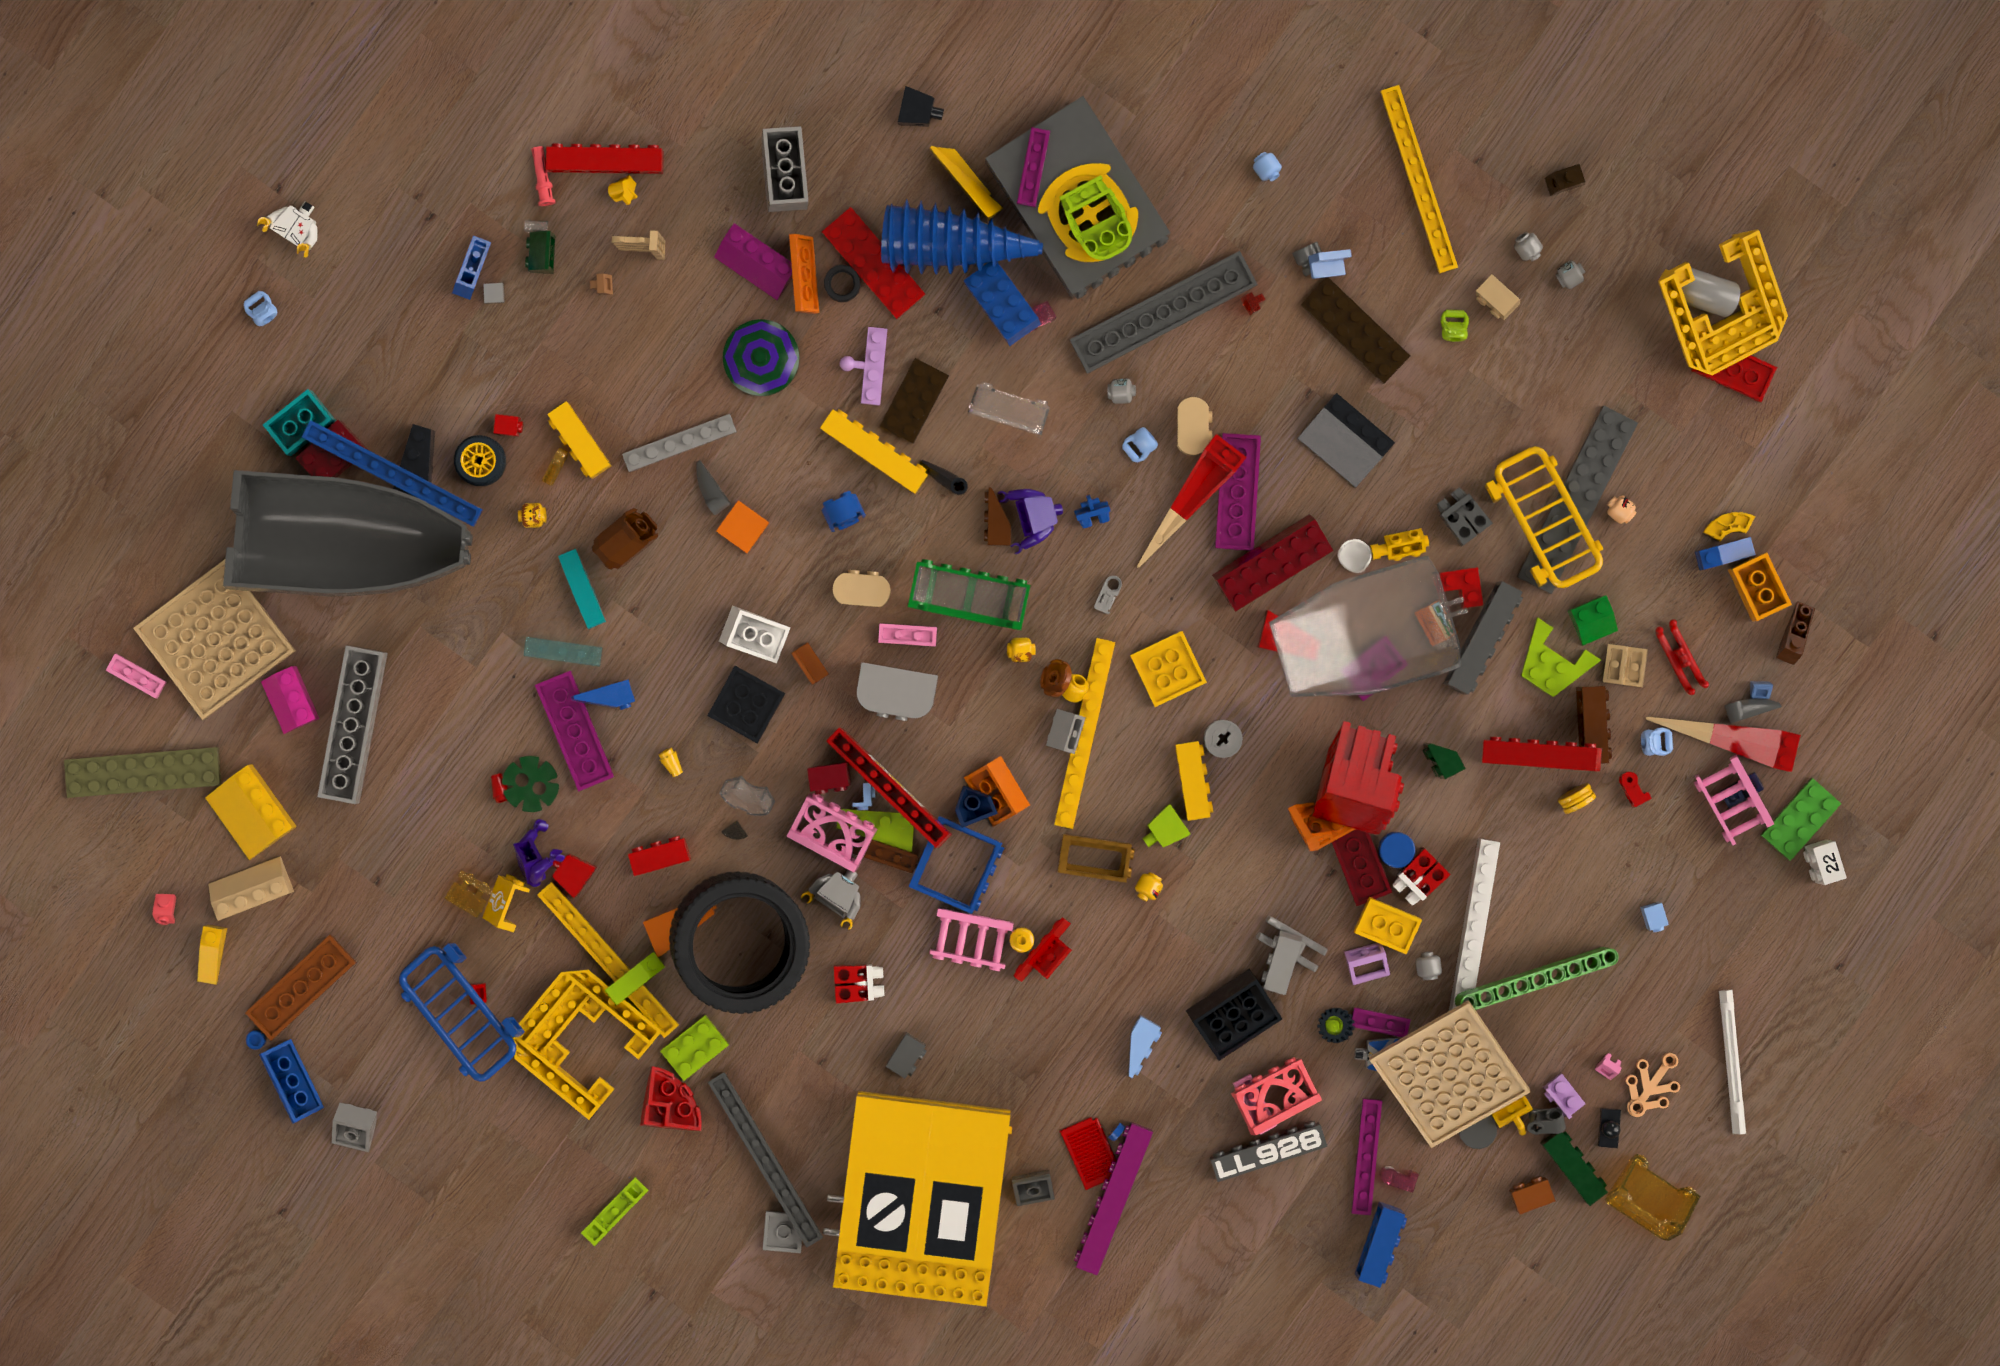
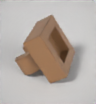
[590,274,613,295]

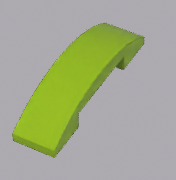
[581,1177,649,1246]

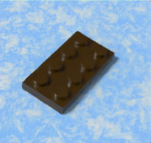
[880,358,949,444]

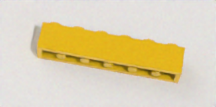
[820,409,928,494]

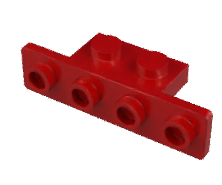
[1013,917,1072,982]

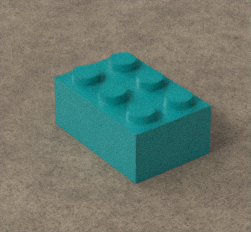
[263,389,336,456]

